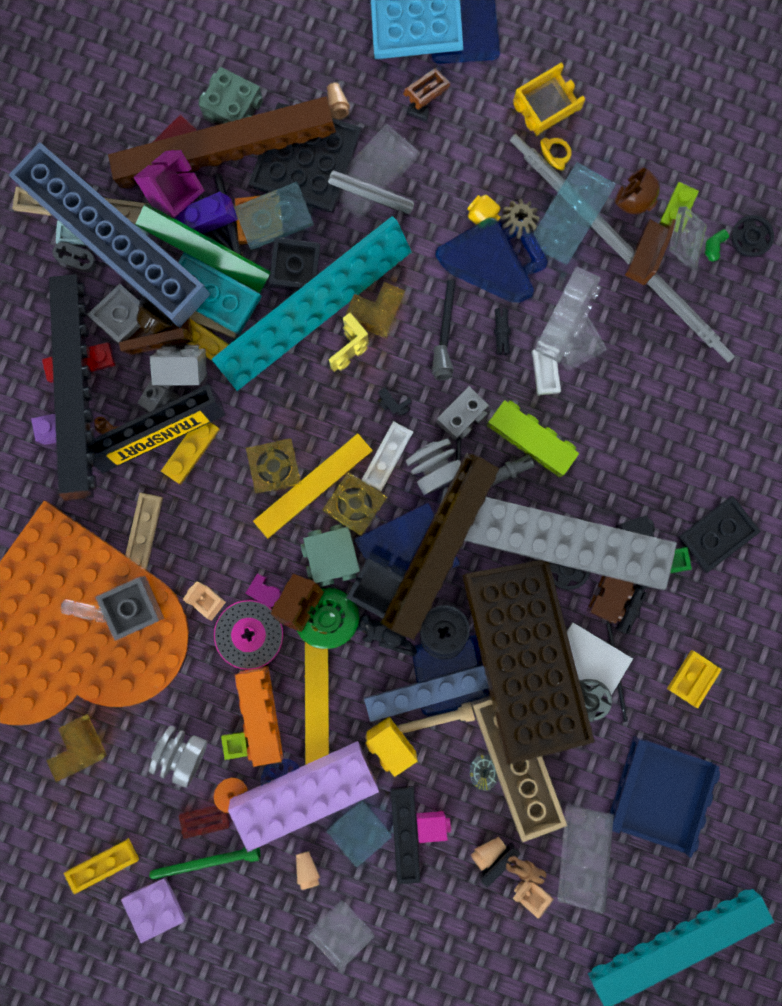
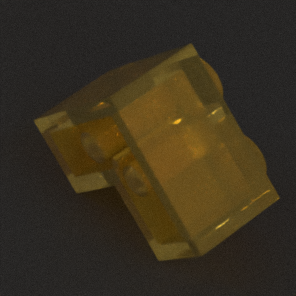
[345,282,405,339]
[46,714,107,782]

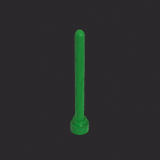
[149,846,261,880]

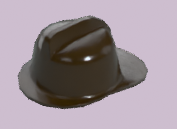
[136,300,173,334]

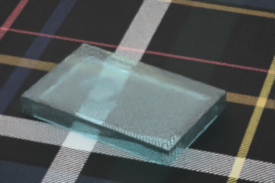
[234,182,314,250]

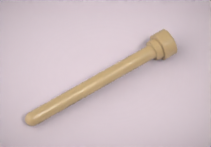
[365,702,475,741]

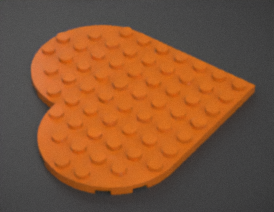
[0,501,189,725]

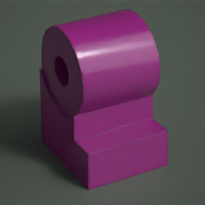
[245,573,282,607]

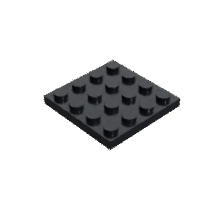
[248,102,362,214]

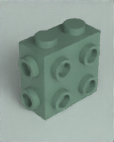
[199,67,263,124]
[301,524,360,587]

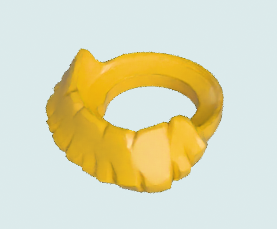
[540,138,571,170]

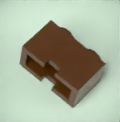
[270,574,324,632]
[586,575,635,624]

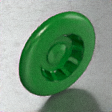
[297,588,359,649]

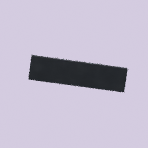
[391,786,421,884]

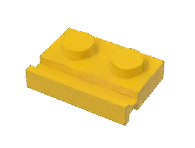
[667,650,722,708]

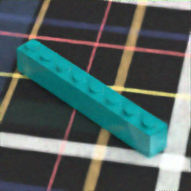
[588,889,774,1006]

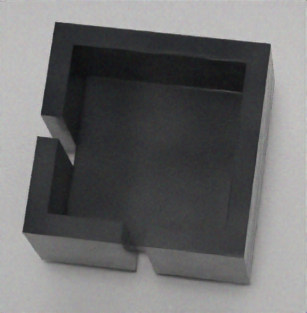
[346,552,407,618]

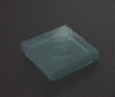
[326,800,392,868]

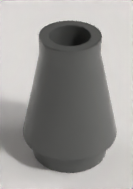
[432,345,454,381]

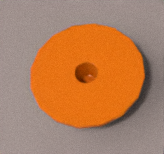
[213,778,248,813]

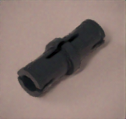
[493,308,511,355]
[616,587,648,635]

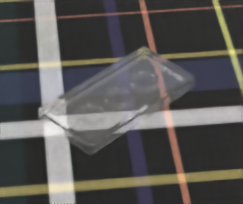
[338,124,420,220]
[558,805,614,913]

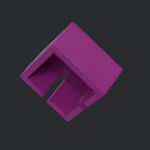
[134,150,205,218]

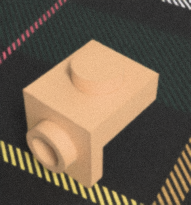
[183,581,226,621]
[513,880,554,918]

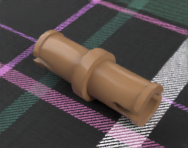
[506,856,546,885]

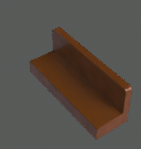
[625,219,677,285]
[119,317,193,355]

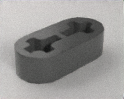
[52,242,97,273]

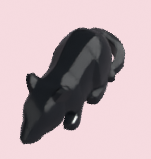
[356,615,417,657]

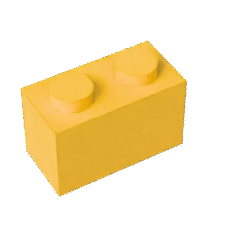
[366,717,418,777]

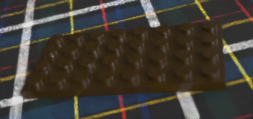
[462,560,595,765]

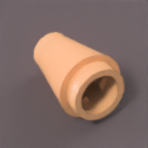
[327,83,350,119]
[471,837,507,871]
[296,851,320,890]

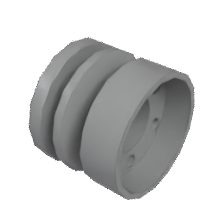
[406,439,461,496]
[149,726,208,788]

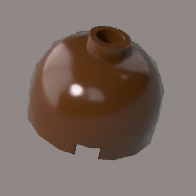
[614,167,660,215]

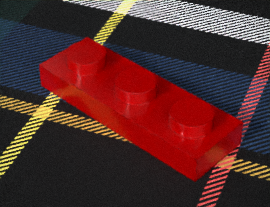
[42,342,116,383]

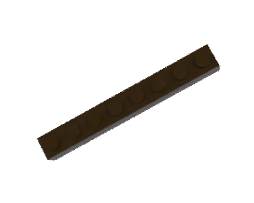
[381,453,499,640]

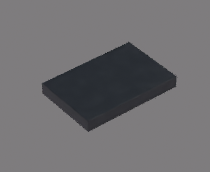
[677,496,761,573]

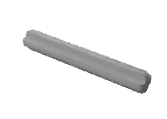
[328,171,414,214]

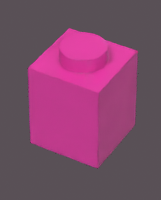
[416,811,451,843]

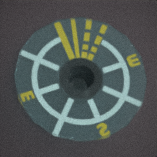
[470,755,498,790]

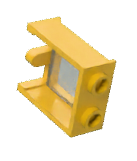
[513,62,585,136]

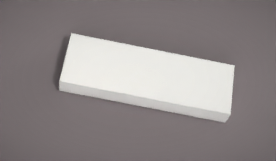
[361,421,413,492]

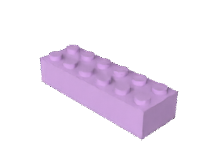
[228,741,379,852]

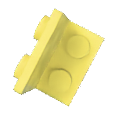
[329,313,369,372]

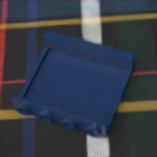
[606,736,720,858]

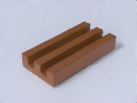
[403,68,451,110]

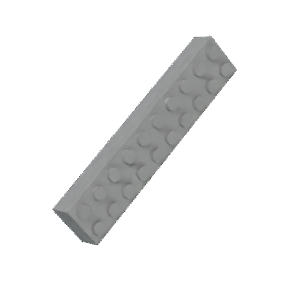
[440,487,677,590]

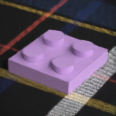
[121,877,186,943]

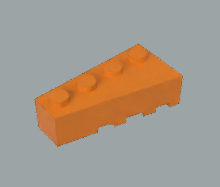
[235,666,284,767]

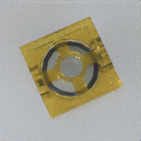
[246,438,301,494]
[323,472,387,536]

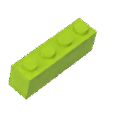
[486,400,579,478]

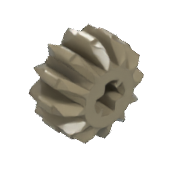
[500,198,539,239]

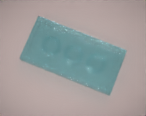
[529,162,616,266]

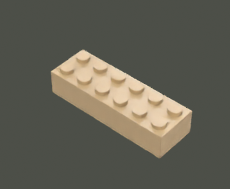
[471,695,567,842]

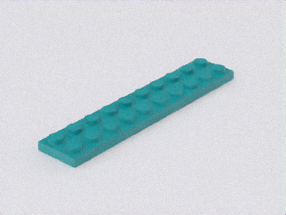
[212,216,412,391]

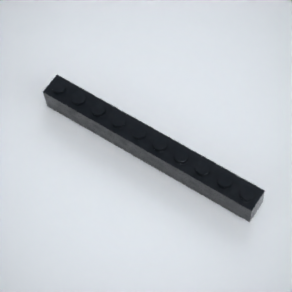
[49,274,97,501]

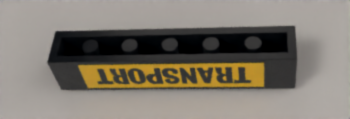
[91,384,226,473]

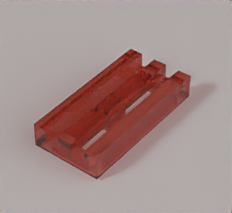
[179,806,230,839]

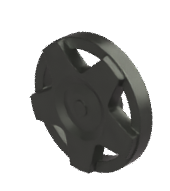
[579,679,612,722]

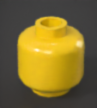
[467,195,501,229]

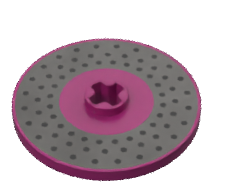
[214,600,283,670]

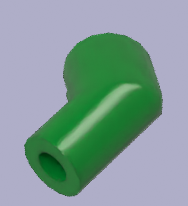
[705,229,729,262]

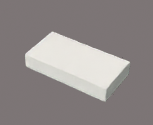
[532,347,561,396]

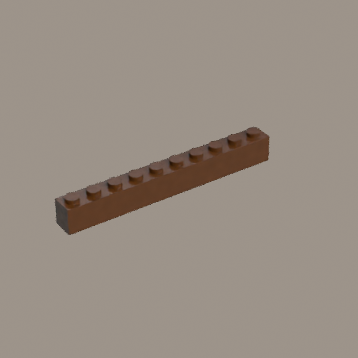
[108,96,336,189]

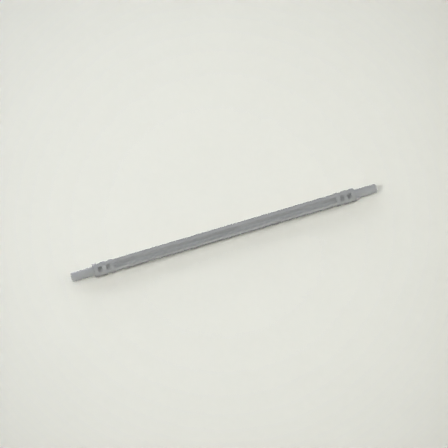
[510,134,735,362]

